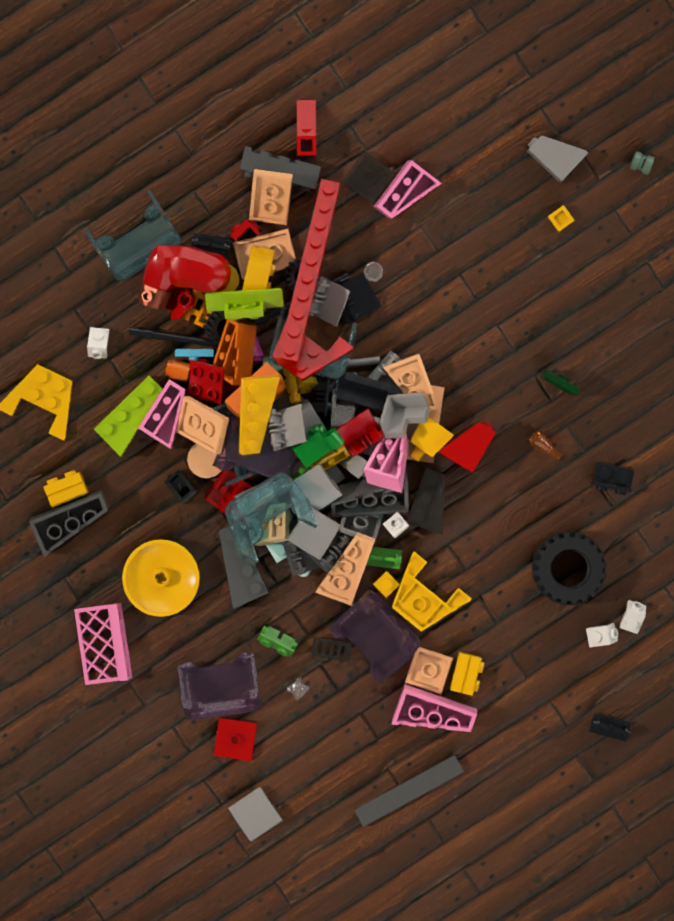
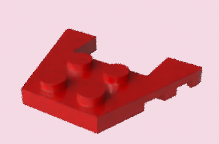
[272,320,354,382]

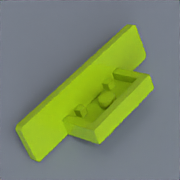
[205,288,284,320]

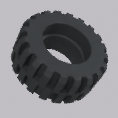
[532,531,607,606]

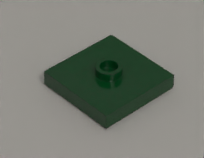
[540,370,580,396]

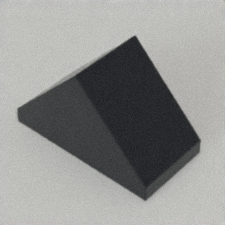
[165,469,198,505]

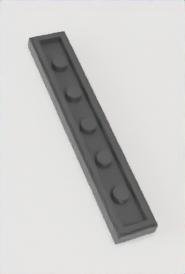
[354,754,464,827]

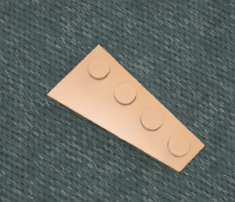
[315,532,375,605]

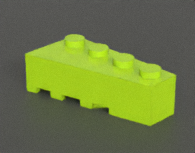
[94,376,163,457]

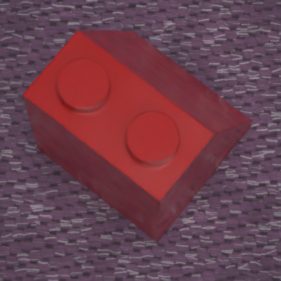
[438,421,496,472]

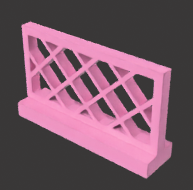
[74,602,132,685]

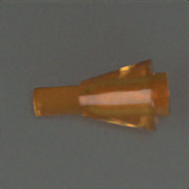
[529,431,562,460]

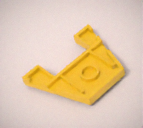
[0,364,73,441]
[392,551,472,632]

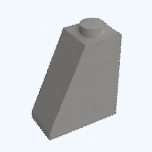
[527,135,588,183]

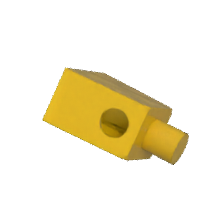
[409,417,454,462]

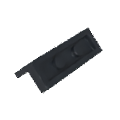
[336,372,399,412]

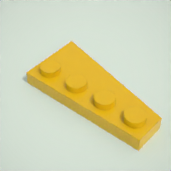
[239,375,280,455]

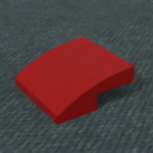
[204,467,253,522]

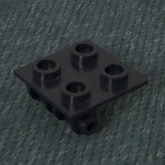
[340,273,381,325]
[313,377,333,416]

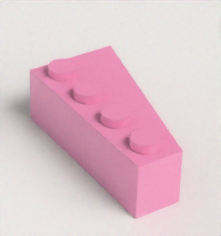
[392,684,477,732]

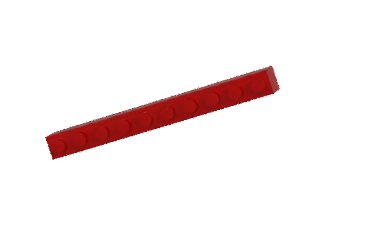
[278,179,340,369]

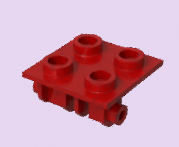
[188,358,224,405]
[336,409,385,457]

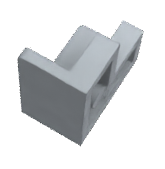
[380,393,430,439]

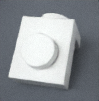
[87,327,109,359]
[383,512,409,538]
[619,600,646,634]
[586,623,618,647]

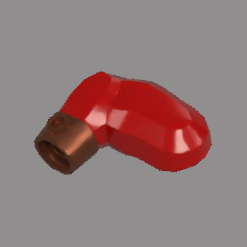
[138,245,231,310]

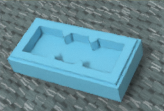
[175,349,215,361]

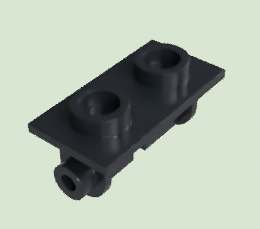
[191,233,232,259]
[589,713,631,742]

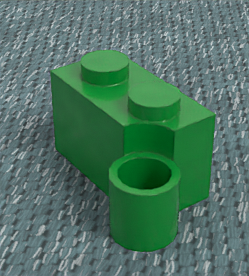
[291,423,344,468]

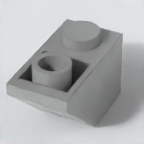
[340,452,368,479]

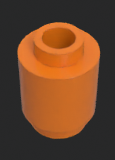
[165,359,190,382]

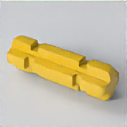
[283,368,301,404]

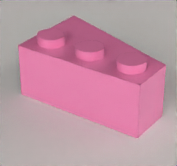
[138,379,187,449]
[364,433,409,493]

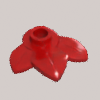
[166,286,197,320]

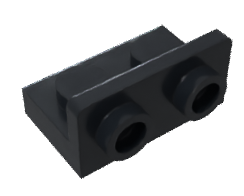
[592,462,634,495]

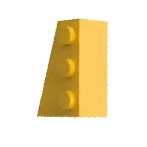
[242,245,275,311]

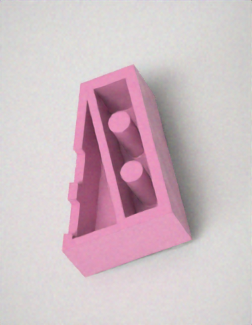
[373,160,442,218]

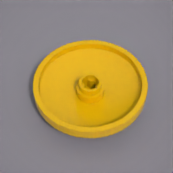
[122,539,200,617]

